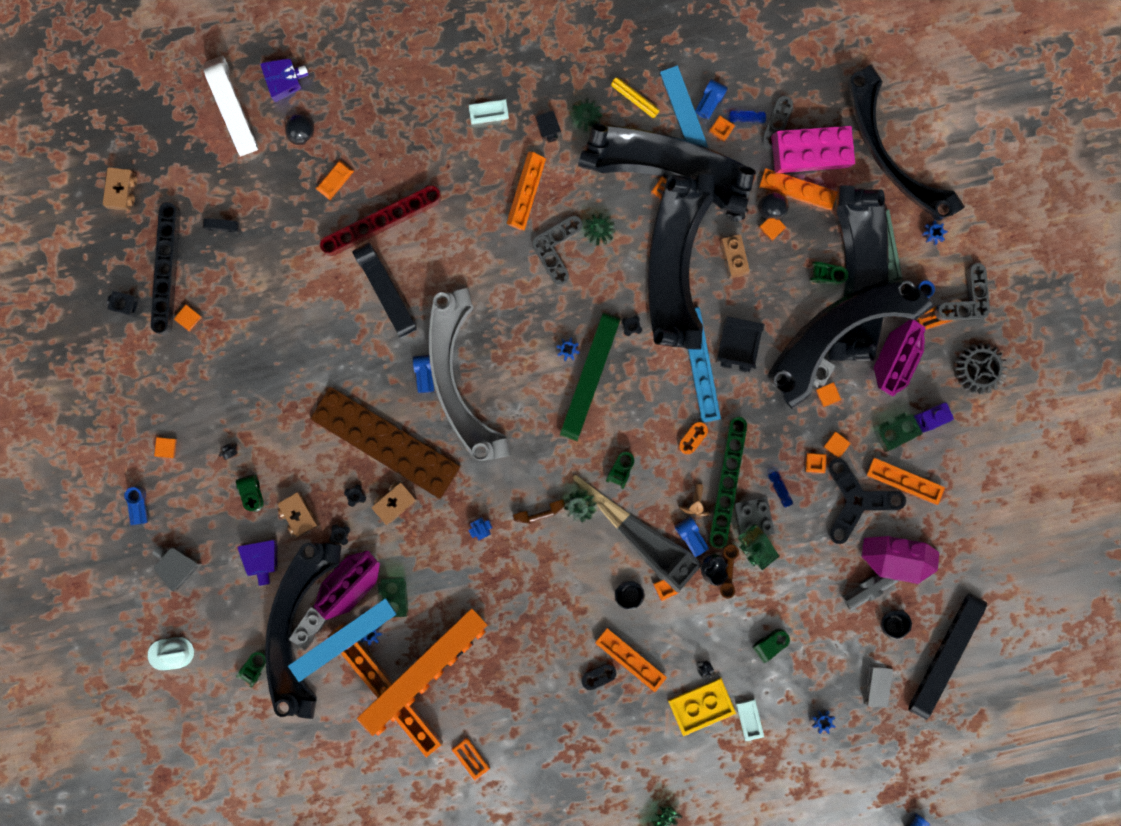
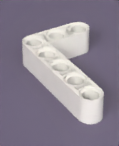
[203,56,259,157]

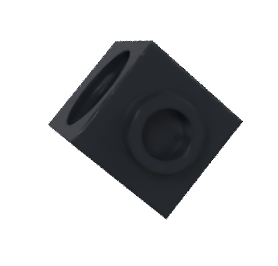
[536,110,561,143]
[107,291,140,317]

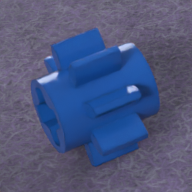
[922,221,948,246]
[556,338,580,362]
[468,517,493,541]
[360,626,383,646]
[811,710,836,734]

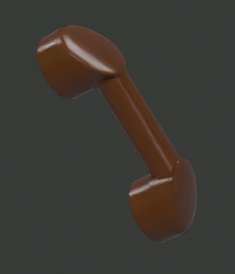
[513,499,565,524]
[720,544,739,599]

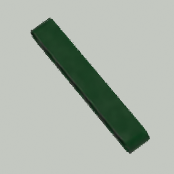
[559,312,621,442]
[708,417,747,548]

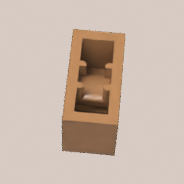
[103,167,137,211]
[720,234,750,279]
[371,482,417,525]
[277,492,319,537]

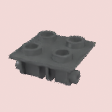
[734,497,775,542]

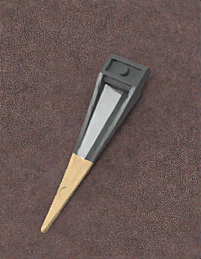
[573,475,702,593]

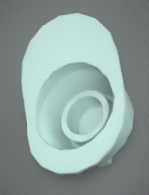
[148,637,194,670]

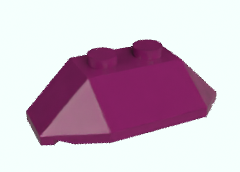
[873,319,926,396]
[861,536,940,584]
[314,550,380,620]

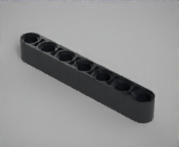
[150,202,181,335]
[908,593,987,720]

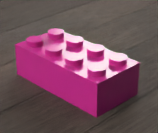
[771,126,855,173]

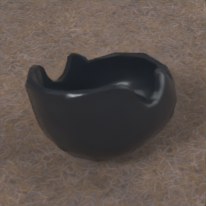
[285,114,314,145]
[757,192,789,220]
[701,554,728,586]
[615,581,645,610]
[880,610,912,640]

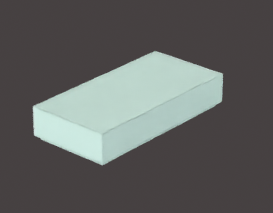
[469,99,509,124]
[736,698,764,741]

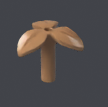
[678,484,711,516]

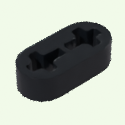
[202,218,239,233]
[581,664,616,690]

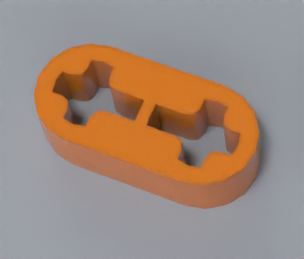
[679,422,708,455]

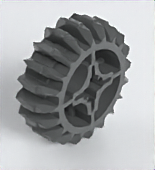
[954,343,1008,395]

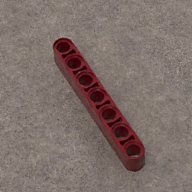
[320,186,442,256]

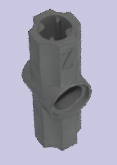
[842,574,899,611]

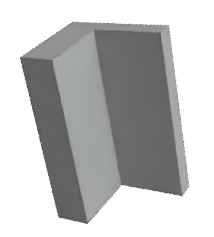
[864,666,893,708]

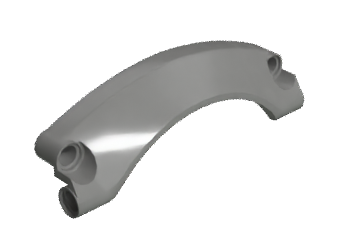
[429,288,511,461]

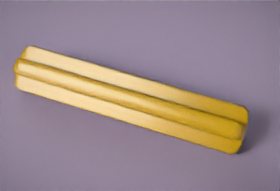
[611,77,660,118]

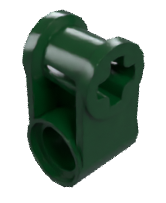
[809,261,848,286]
[606,451,635,489]
[236,474,264,512]
[752,629,790,663]
[236,650,266,688]

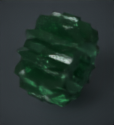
[570,98,603,131]
[583,213,615,246]
[564,489,597,523]

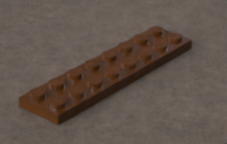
[310,387,461,500]

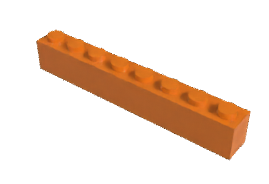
[356,608,488,736]
[327,622,443,758]

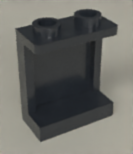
[716,316,765,373]

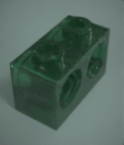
[874,412,923,452]
[737,524,780,570]
[378,577,409,618]

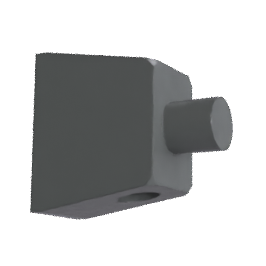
[152,545,202,592]

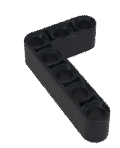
[352,242,418,339]

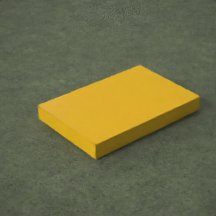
[668,677,736,736]

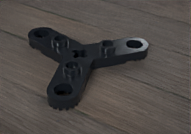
[828,458,906,544]

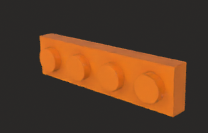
[506,152,546,231]
[759,168,837,211]
[865,458,945,505]
[595,628,667,692]

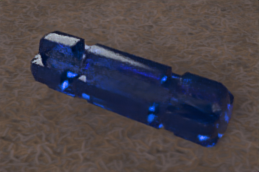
[729,111,766,123]
[769,471,793,508]

